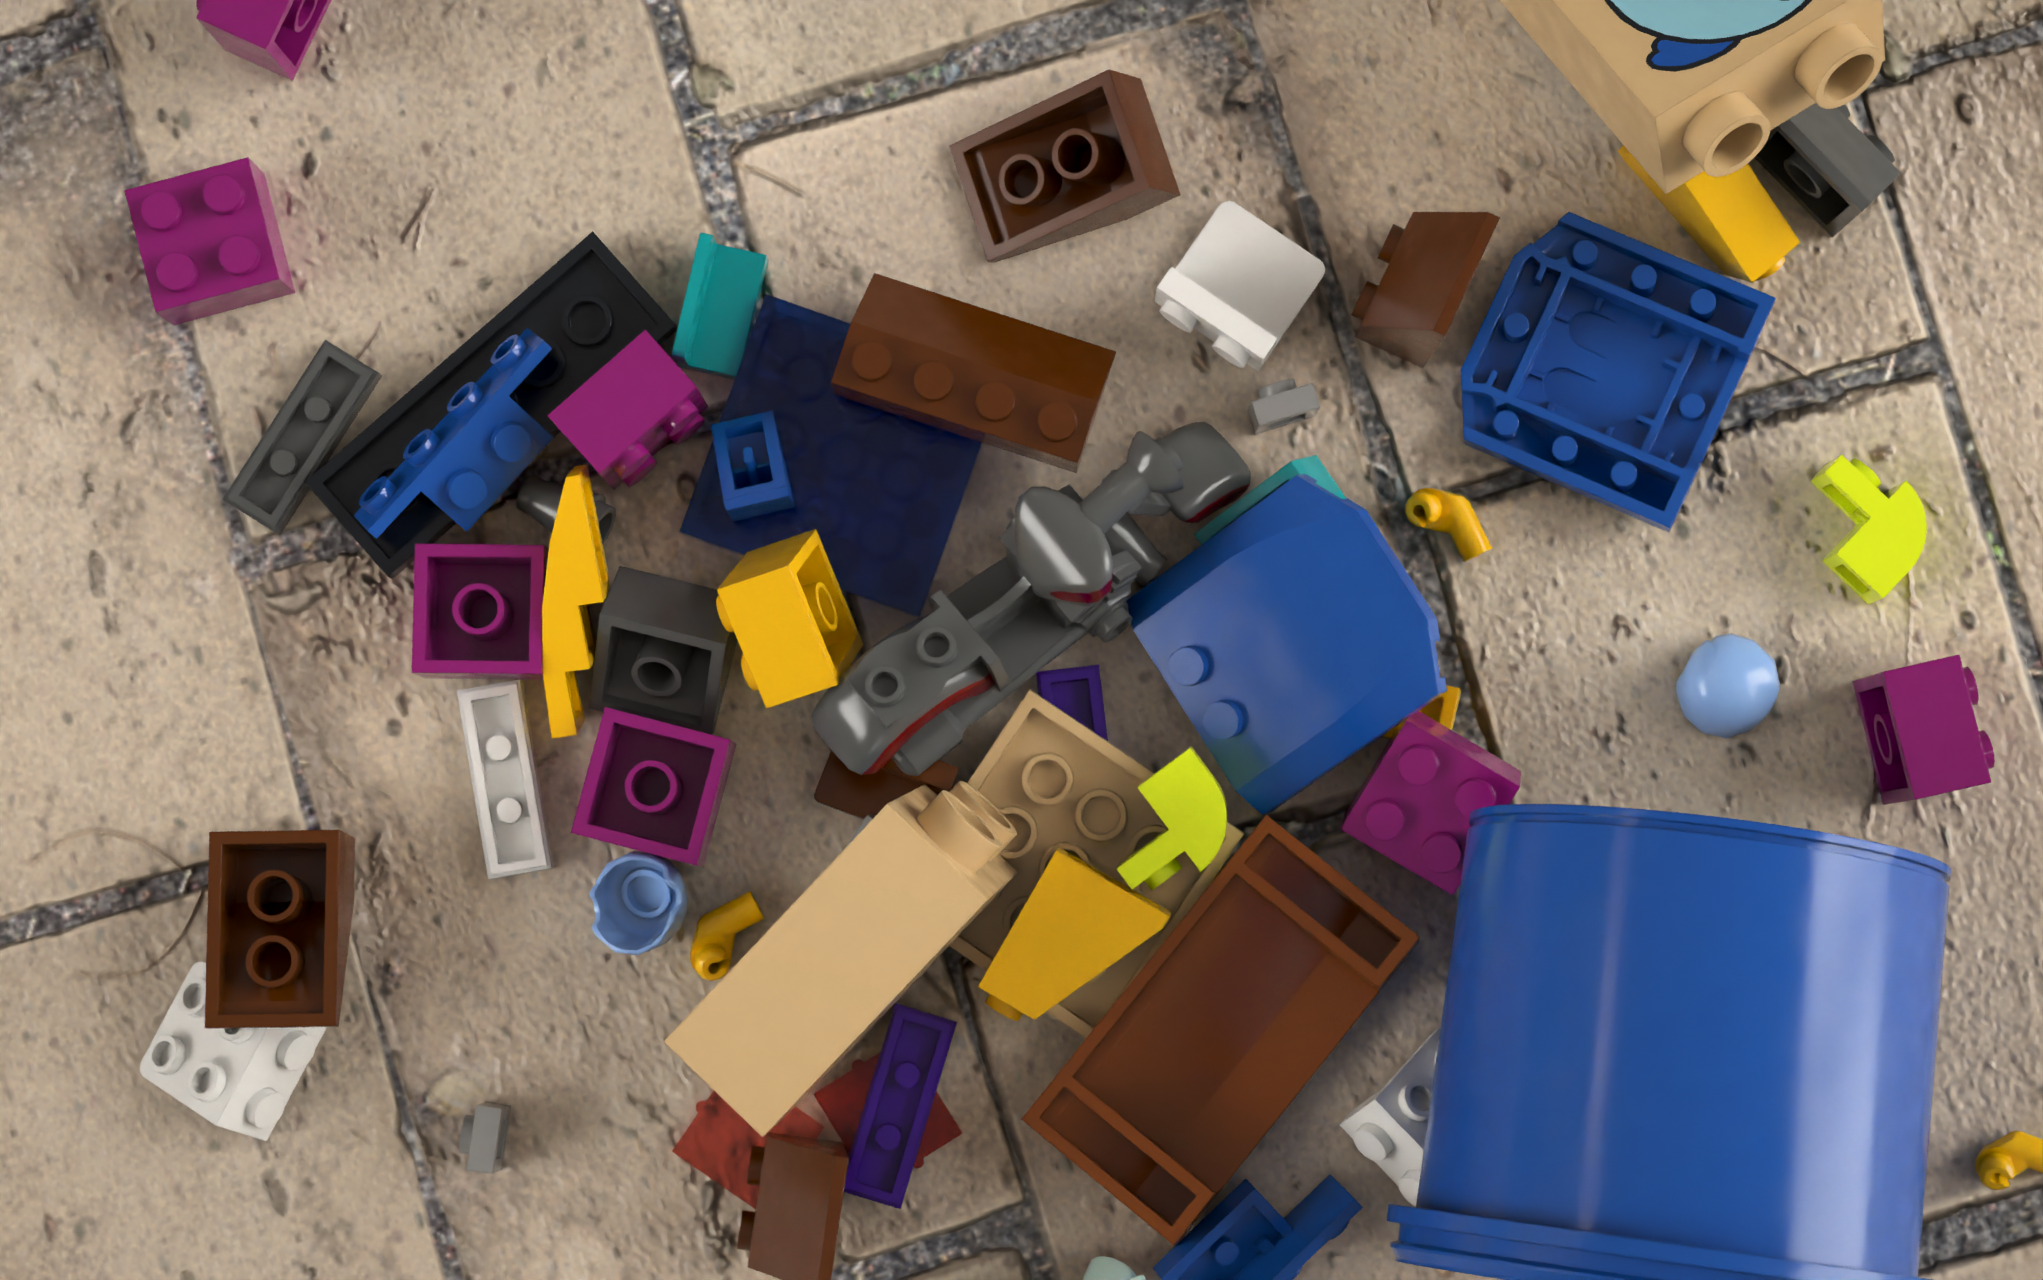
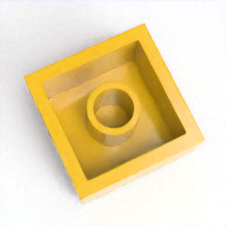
[716,529,863,708]

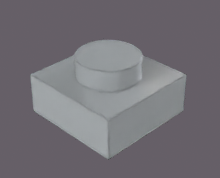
[1248,379,1320,435]
[459,1102,511,1174]

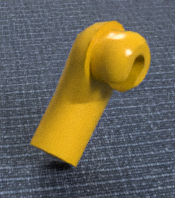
[1405,488,1492,562]
[690,891,765,981]
[1974,1131,2043,1190]

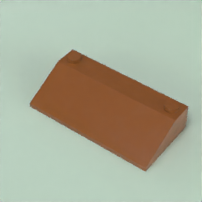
[1021,815,1420,1245]

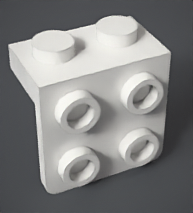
[1154,201,1325,372]
[140,961,327,1141]
[1339,1027,1441,1206]

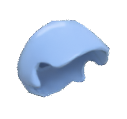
[1676,633,1780,738]
[589,851,688,955]

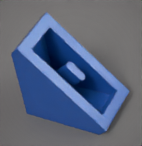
[711,410,795,522]

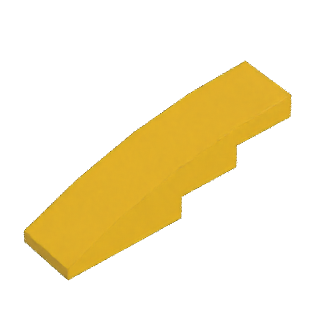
[542,464,611,739]

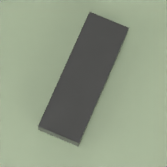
[222,340,382,535]

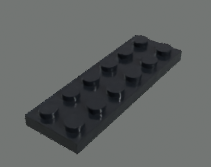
[305,232,678,579]

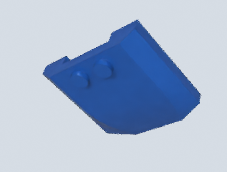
[1461,212,1776,532]
[1126,474,1447,815]

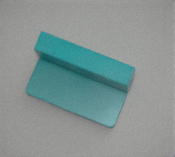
[672,232,768,381]

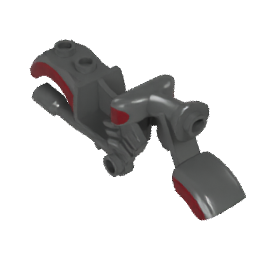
[811,422,1251,776]

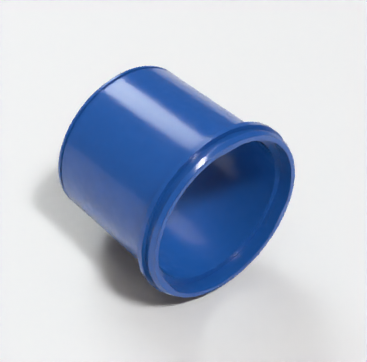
[1387,804,1951,1280]

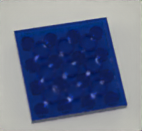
[679,294,983,618]

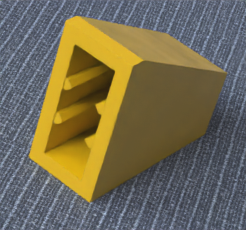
[1617,145,1800,283]
[978,847,1171,1021]

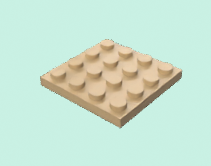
[950,690,1244,1038]

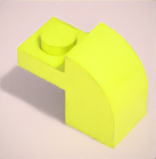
[1810,455,1927,604]
[1116,746,1227,891]

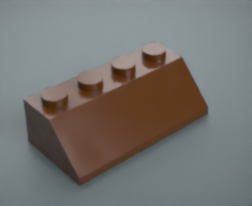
[831,273,1116,473]

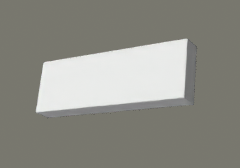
[457,679,554,880]

